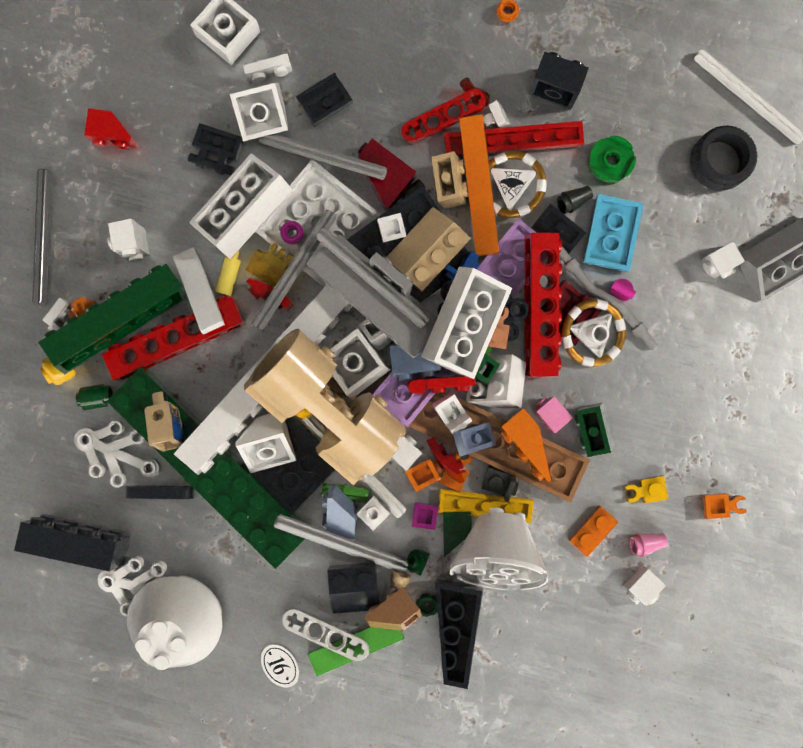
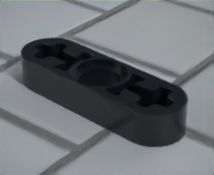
[125,485,194,499]

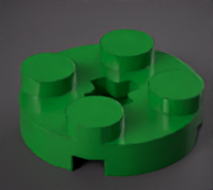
[588,136,636,184]

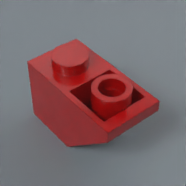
[84,108,137,150]

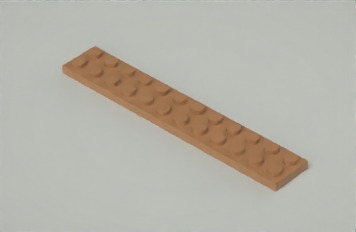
[327,340,590,503]

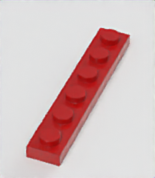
[444,121,585,157]

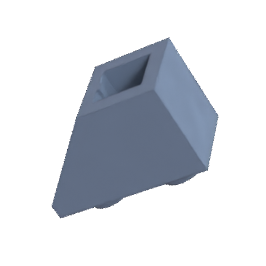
[389,345,441,381]
[322,484,357,539]

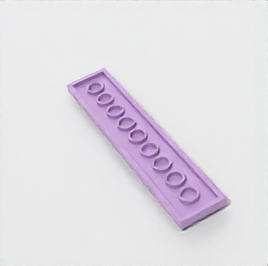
[373,218,547,427]

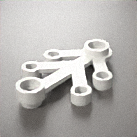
[74,421,161,488]
[98,556,167,616]

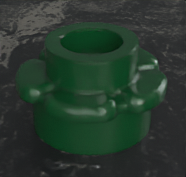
[416,593,437,617]

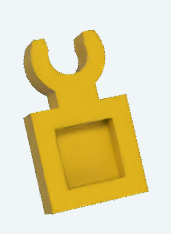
[624,475,668,503]

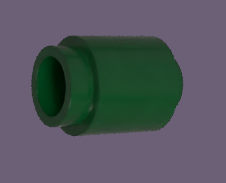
[76,384,113,411]

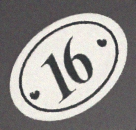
[261,644,299,688]

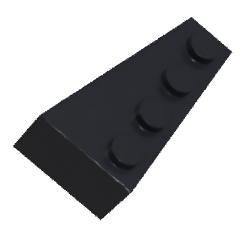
[435,579,484,689]

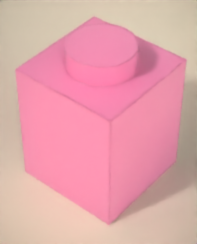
[534,396,573,433]

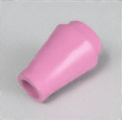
[630,533,668,557]

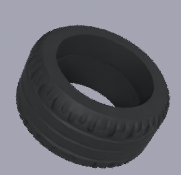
[690,125,758,191]

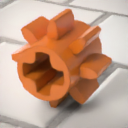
[68,297,96,318]

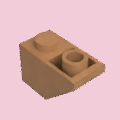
[364,587,422,631]

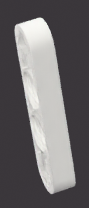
[282,609,370,661]

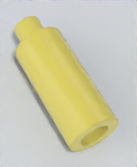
[215,251,241,297]

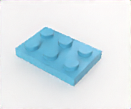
[582,194,644,272]

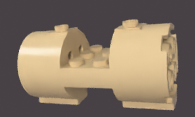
[244,329,406,485]

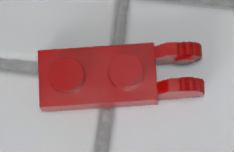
[407,376,476,394]

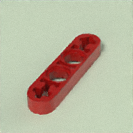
[401,89,486,144]

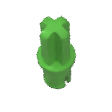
[321,482,369,503]

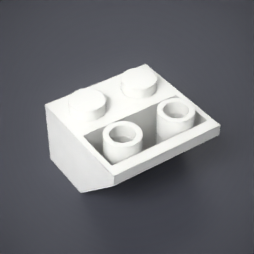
[466,354,526,409]

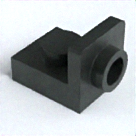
[481,465,519,502]

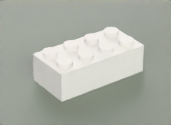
[189,153,292,259]
[421,266,512,379]

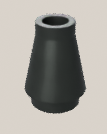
[557,186,593,214]

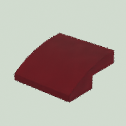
[541,280,602,346]

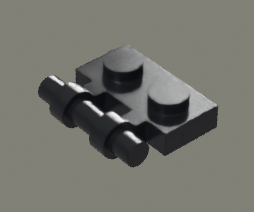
[188,123,244,175]

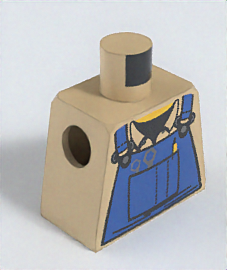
[145,392,185,451]

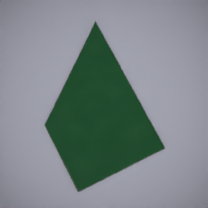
[443,511,472,557]

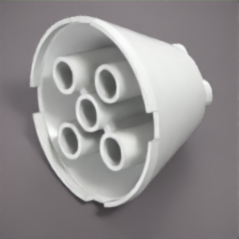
[450,508,548,590]
[127,575,223,670]

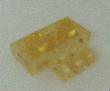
[245,243,294,288]

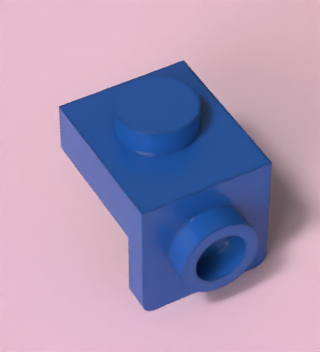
[442,251,480,280]

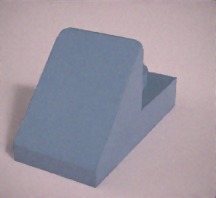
[453,422,496,456]

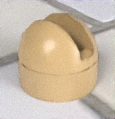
[390,570,410,590]

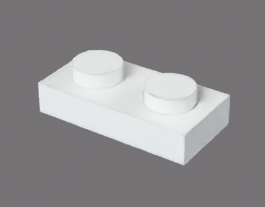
[243,53,292,83]

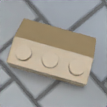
[387,207,471,291]

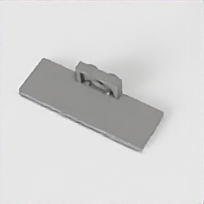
[307,235,437,358]

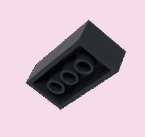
[14,514,130,572]

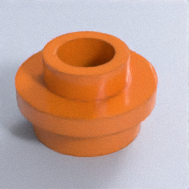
[496,0,519,23]

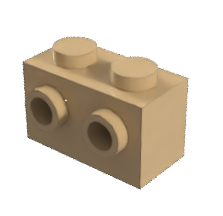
[432,152,469,209]

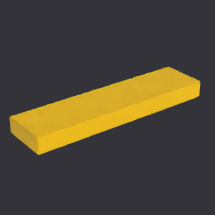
[438,489,534,523]

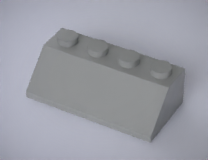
[741,218,803,302]

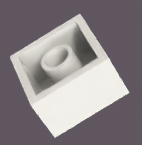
[190,0,260,65]
[330,328,390,398]

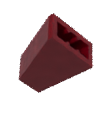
[358,138,416,211]

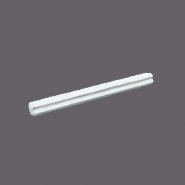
[694,49,803,145]
[300,415,406,518]

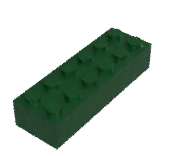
[38,264,186,375]

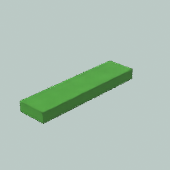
[308,626,404,676]

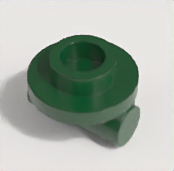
[407,549,430,576]

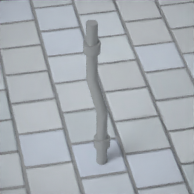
[559,246,658,350]

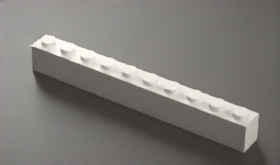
[174,284,353,475]

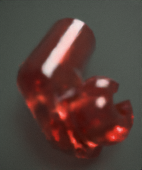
[460,78,490,107]

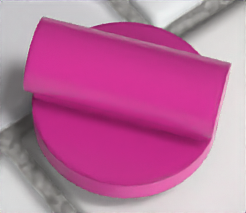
[610,279,636,302]

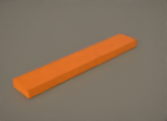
[459,114,500,257]

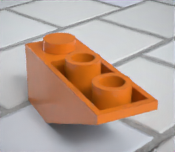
[499,408,551,482]

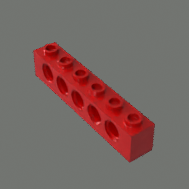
[524,233,562,377]
[102,296,247,381]

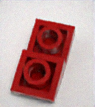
[246,278,294,311]
[426,437,466,484]

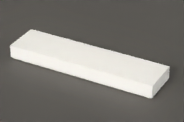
[173,247,225,334]

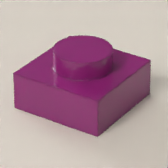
[412,502,439,530]

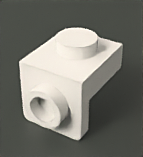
[432,391,472,434]

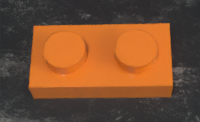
[569,505,618,557]

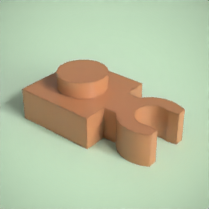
[488,308,510,349]

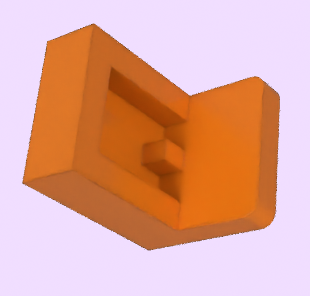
[405,458,442,492]

